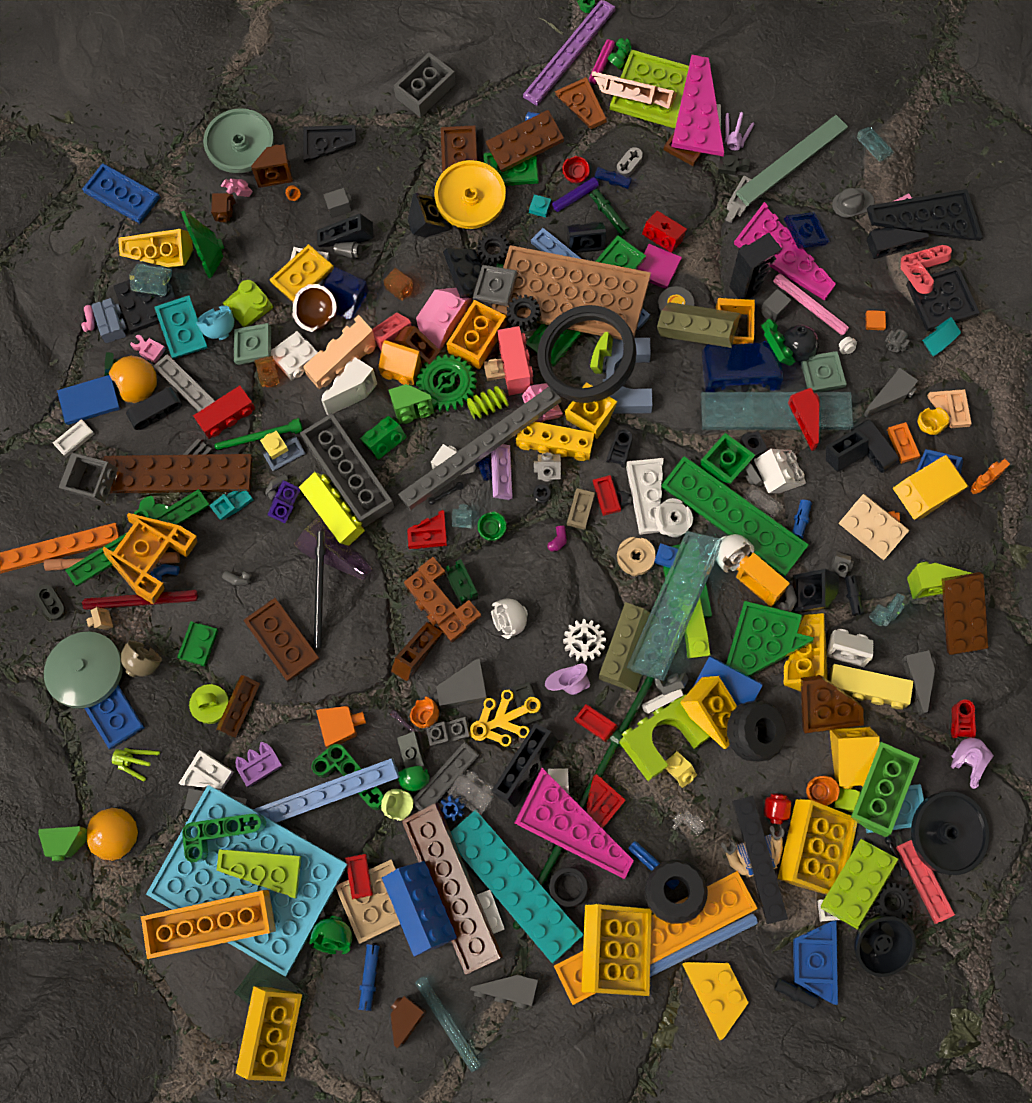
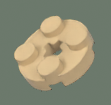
[617,537,655,576]

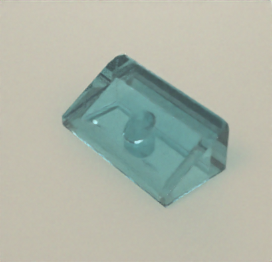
[857,127,893,162]

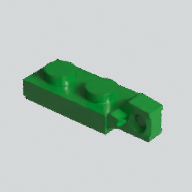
[761,318,796,366]

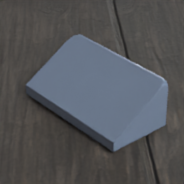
[263,436,306,471]

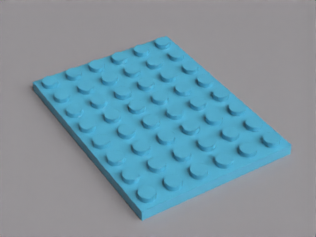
[146,785,348,977]

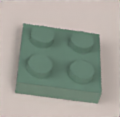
[234,323,271,365]
[800,351,846,393]

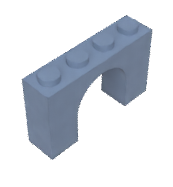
[602,338,652,414]

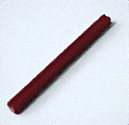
[82,590,198,610]

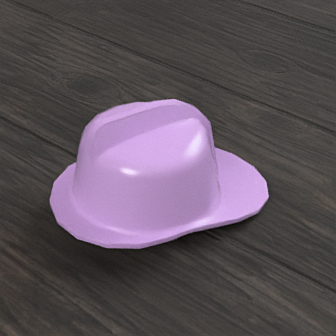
[545,664,590,695]

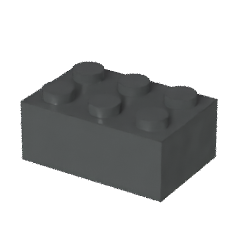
[394,52,456,118]

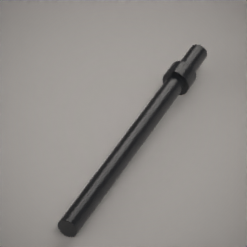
[314,531,326,648]

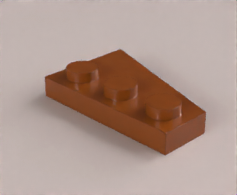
[555,77,607,129]

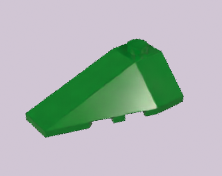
[181,211,224,278]

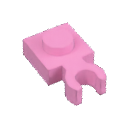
[221,179,253,197]
[130,335,166,364]

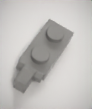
[725,176,752,223]

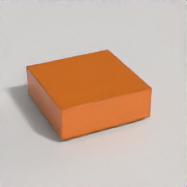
[866,311,886,331]

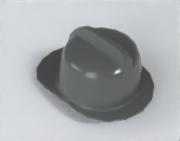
[832,188,874,218]

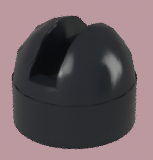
[617,491,632,506]

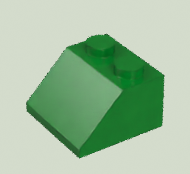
[700,433,755,484]

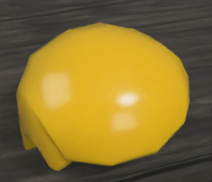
[917,407,950,435]

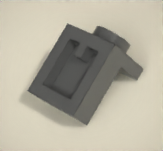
[737,463,764,488]
[655,669,689,695]

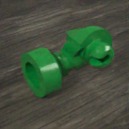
[608,38,632,70]

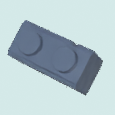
[91,298,127,343]

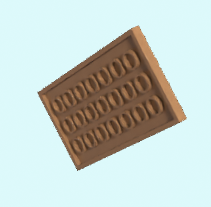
[491,245,651,340]

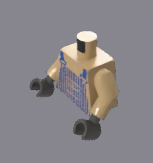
[721,825,784,878]

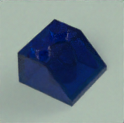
[324,267,369,321]

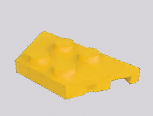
[682,962,748,1040]

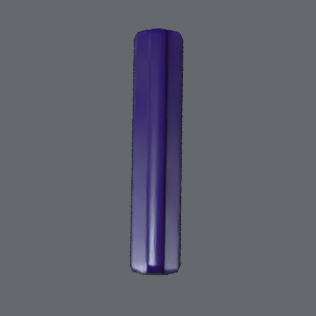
[552,177,599,212]

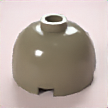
[121,640,162,677]

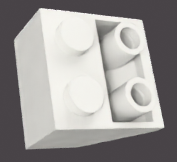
[754,449,806,493]

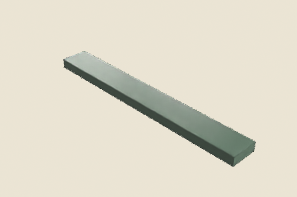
[736,115,848,207]

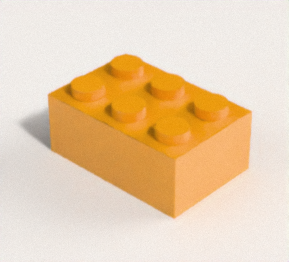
[447,300,507,369]

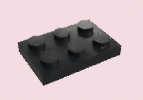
[443,248,482,298]

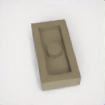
[567,488,595,530]

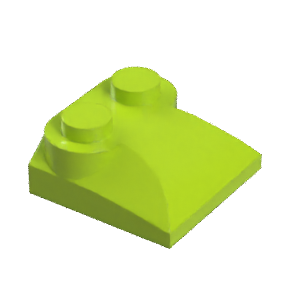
[223,280,273,327]

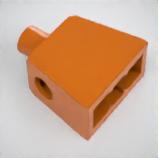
[316,706,366,749]

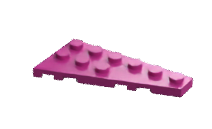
[671,55,724,156]
[734,202,836,301]
[514,768,634,879]

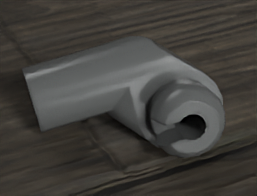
[778,585,797,612]

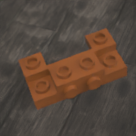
[403,557,481,643]

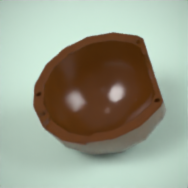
[292,284,337,332]

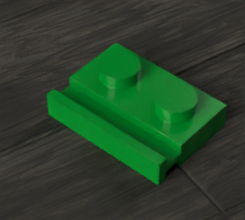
[177,621,218,667]

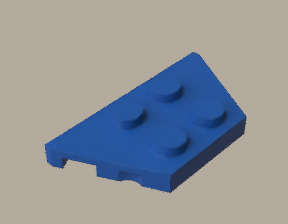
[793,921,838,1005]

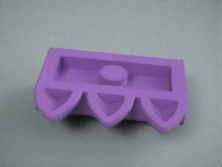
[236,742,283,788]

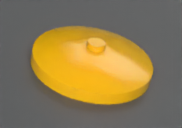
[434,160,506,229]

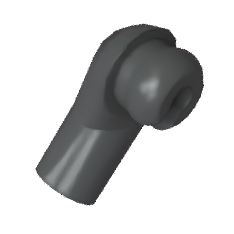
[266,474,289,500]
[222,571,252,585]

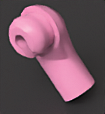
[81,305,95,332]

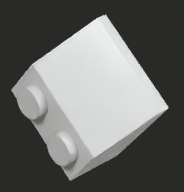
[826,629,873,667]

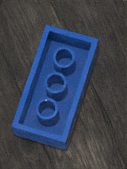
[382,861,457,956]

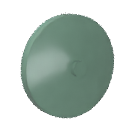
[203,109,274,173]
[44,632,123,708]

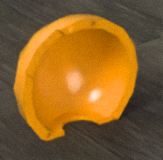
[109,356,157,403]
[87,808,138,861]

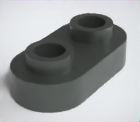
[35,585,66,621]

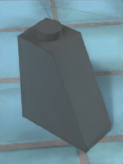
[433,659,487,709]

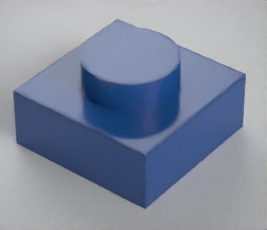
[654,543,679,569]

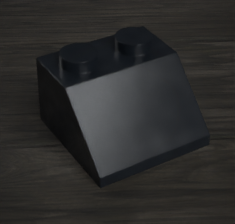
[567,222,606,253]

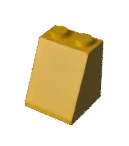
[830,727,879,789]

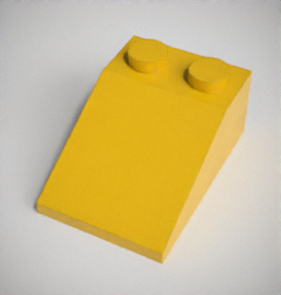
[893,455,969,520]
[680,676,737,749]

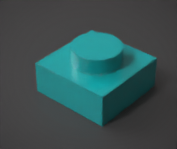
[529,195,551,218]

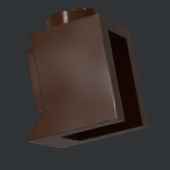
[211,193,236,223]

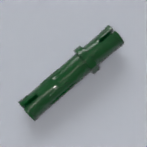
[589,189,630,236]

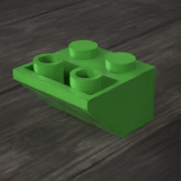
[389,384,434,424]

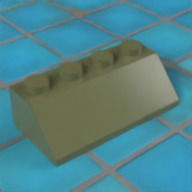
[657,302,741,348]
[599,602,661,693]

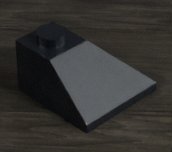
[407,193,452,237]
[793,569,839,613]

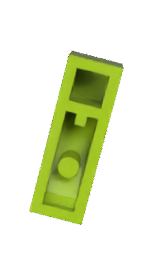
[680,598,710,658]

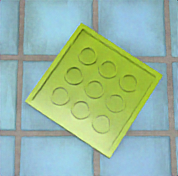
[609,50,689,128]

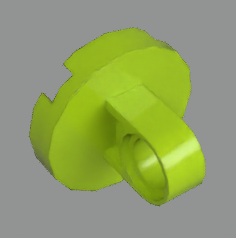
[189,684,229,724]

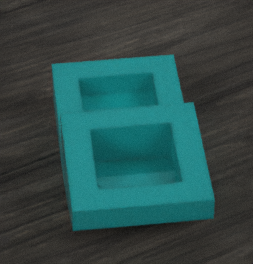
[922,317,961,356]
[209,491,254,520]

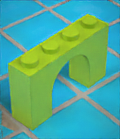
[619,695,710,781]

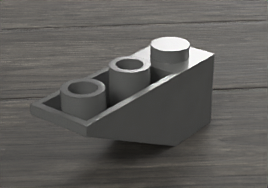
[470,975,538,1009]

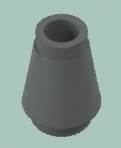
[334,241,362,260]

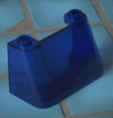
[702,341,784,394]

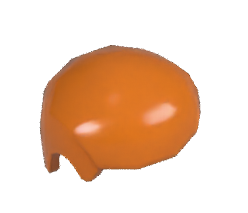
[410,696,440,728]
[806,775,840,806]

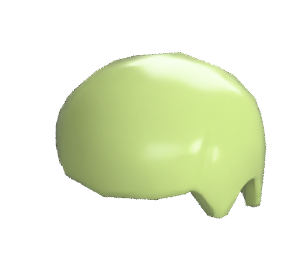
[381,789,414,821]

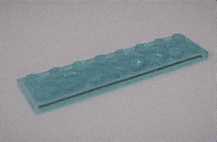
[701,392,853,430]
[627,531,722,681]

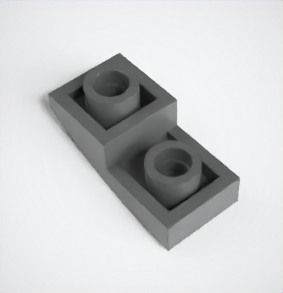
[426,717,472,746]

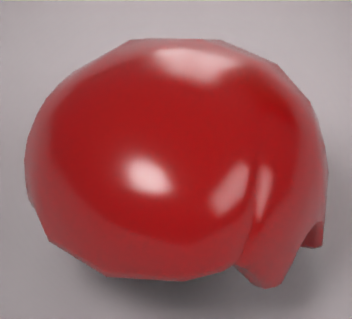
[562,156,590,184]

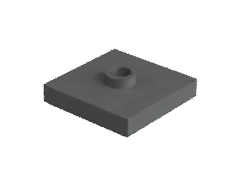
[473,265,518,306]

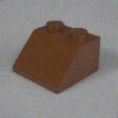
[251,144,293,188]
[391,996,427,1049]

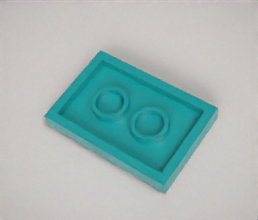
[154,296,208,359]

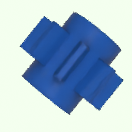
[441,794,465,821]

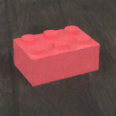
[498,326,533,396]

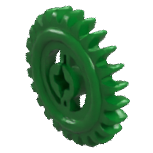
[416,354,477,412]

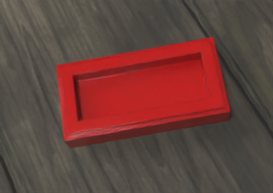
[592,475,621,516]
[574,704,618,742]
[345,854,373,900]

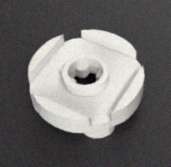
[655,498,693,537]

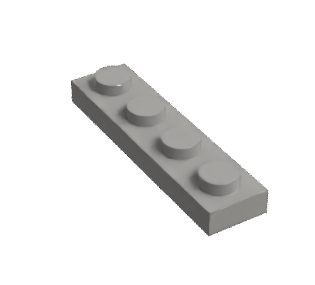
[154,354,215,412]

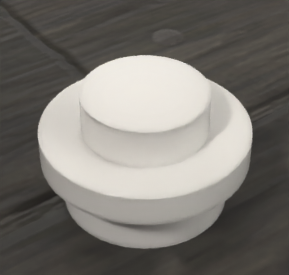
[839,337,857,354]

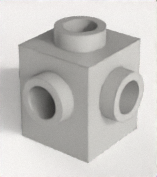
[534,452,561,481]

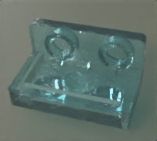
[129,264,172,296]
[869,593,905,626]

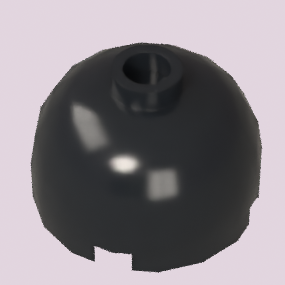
[783,325,819,361]

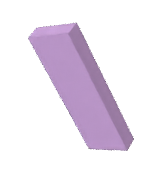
[491,444,512,500]

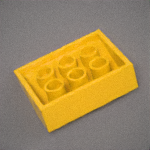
[777,799,858,895]
[582,904,652,996]

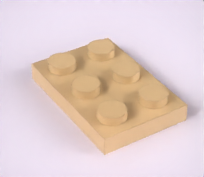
[838,494,910,560]

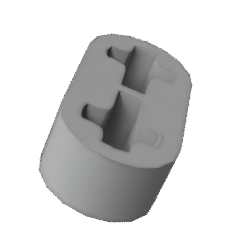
[616,148,642,178]

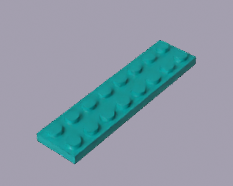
[451,810,584,964]

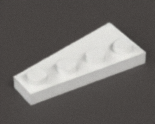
[626,458,663,535]

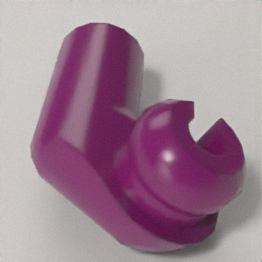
[548,526,567,552]

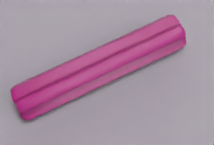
[589,39,615,85]

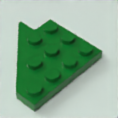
[726,601,814,677]

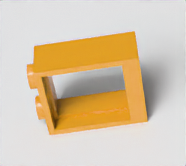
[715,298,755,349]
[736,552,790,607]

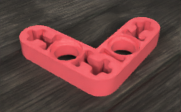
[900,245,952,294]

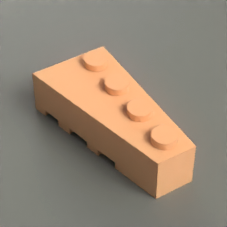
[303,315,377,389]

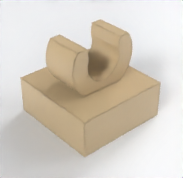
[483,359,505,381]
[86,607,113,630]

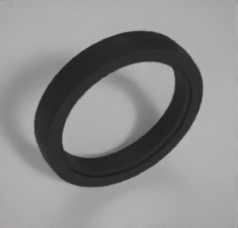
[538,305,637,403]

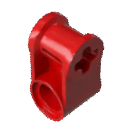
[951,700,976,738]

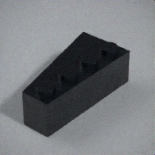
[729,233,782,300]

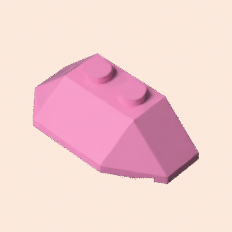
[416,288,474,352]

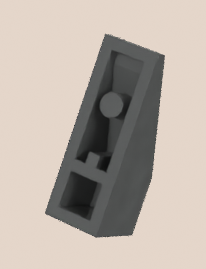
[864,368,918,417]
[902,650,936,716]

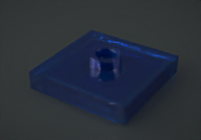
[784,212,829,249]

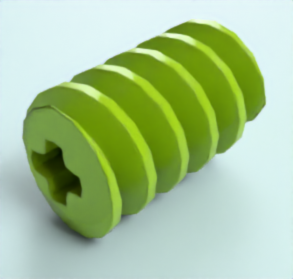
[467,386,509,420]

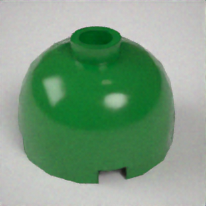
[309,916,352,954]

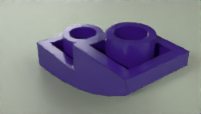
[268,480,301,523]

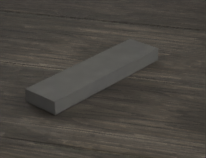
[413,742,479,811]

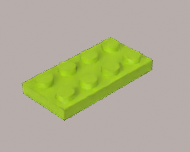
[821,839,898,929]

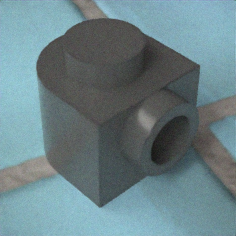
[830,552,854,577]

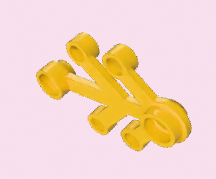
[470,690,541,747]

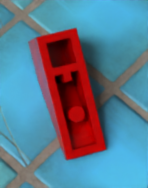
[788,388,820,451]

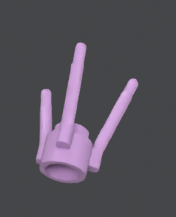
[724,112,754,151]

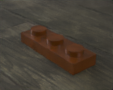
[216,675,260,738]

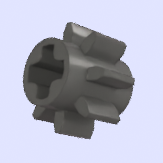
[885,329,910,353]

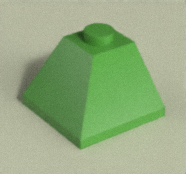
[39,826,87,861]

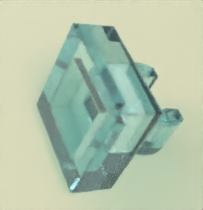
[452,504,472,528]

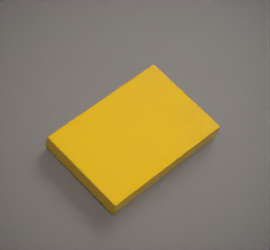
[270,244,334,302]

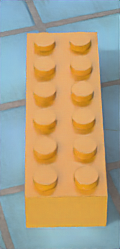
[141,890,276,959]

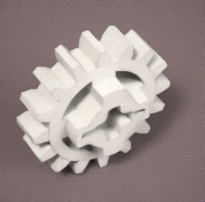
[563,619,606,663]

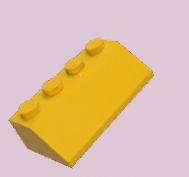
[236,986,302,1081]

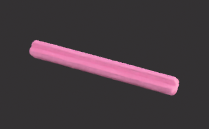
[773,274,849,335]

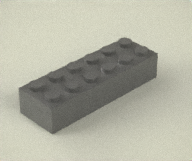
[300,413,394,528]

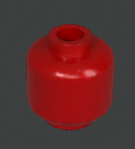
[764,793,791,824]

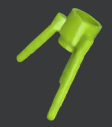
[112,748,160,781]

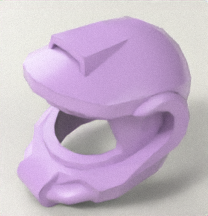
[951,737,994,789]

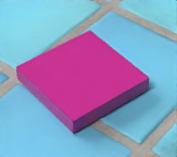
[637,244,682,289]

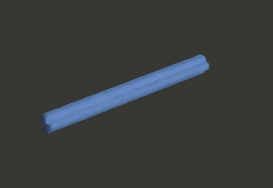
[650,914,758,977]

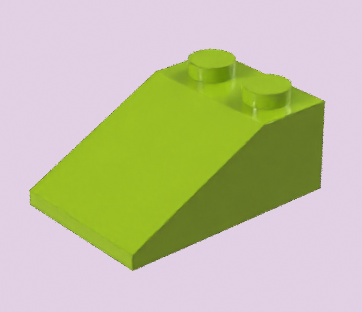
[907,562,971,599]

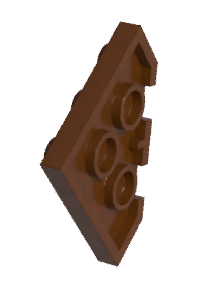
[801,675,864,733]

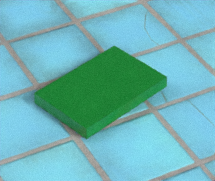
[484,153,538,186]

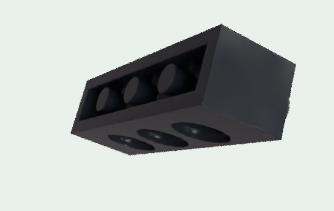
[492,723,558,808]

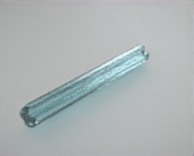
[415,977,481,1072]

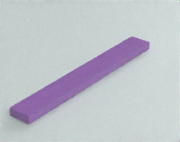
[523,0,615,106]

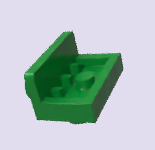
[360,416,406,459]

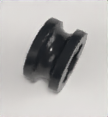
[533,484,550,503]

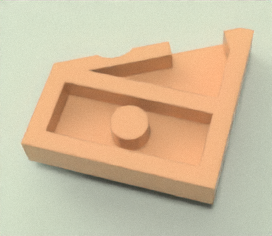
[927,389,971,428]

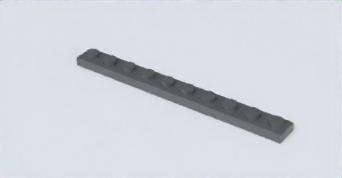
[398,387,562,510]

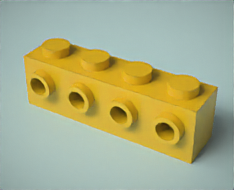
[516,422,594,461]

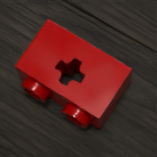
[642,211,687,253]

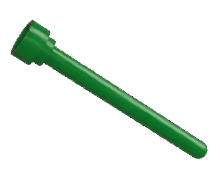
[214,418,303,450]

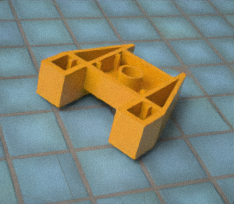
[102,513,197,604]

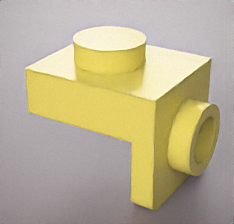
[260,431,289,460]
[666,752,697,788]

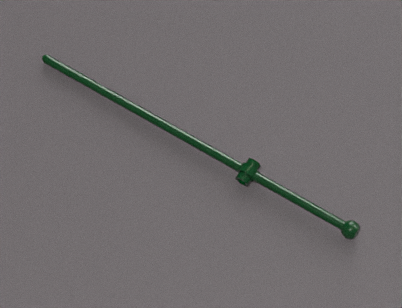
[513,647,671,930]

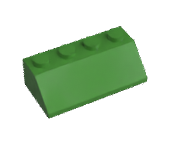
[851,742,920,837]

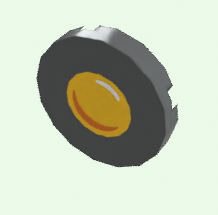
[658,286,694,314]

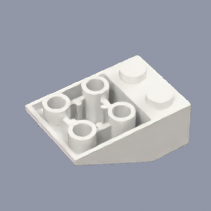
[321,357,377,415]

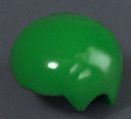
[477,511,507,541]
[398,766,430,791]

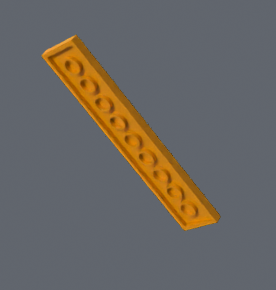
[554,871,758,1005]

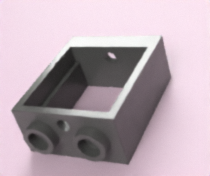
[59,453,118,503]

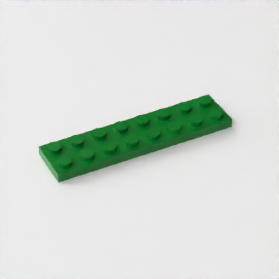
[525,235,646,367]
[661,456,808,576]

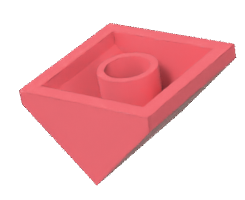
[372,313,412,351]

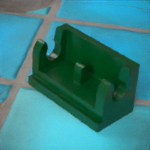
[445,559,478,606]

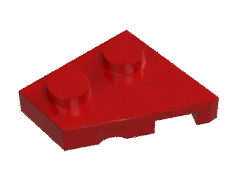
[407,510,447,549]
[585,774,625,829]

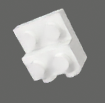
[271,331,318,381]

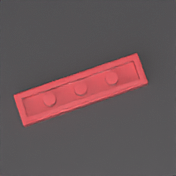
[896,840,955,924]

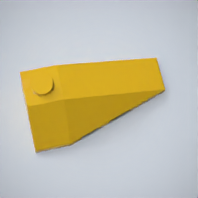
[118,229,193,268]
[784,613,828,691]

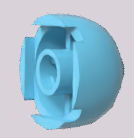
[196,306,234,340]

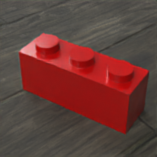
[193,385,255,439]

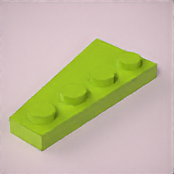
[216,849,302,899]

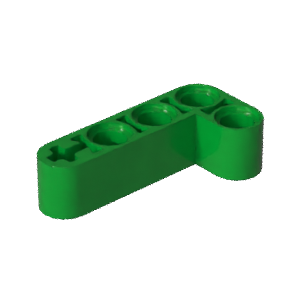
[312,744,384,810]
[182,814,266,862]

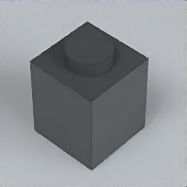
[323,188,353,218]
[761,289,791,322]

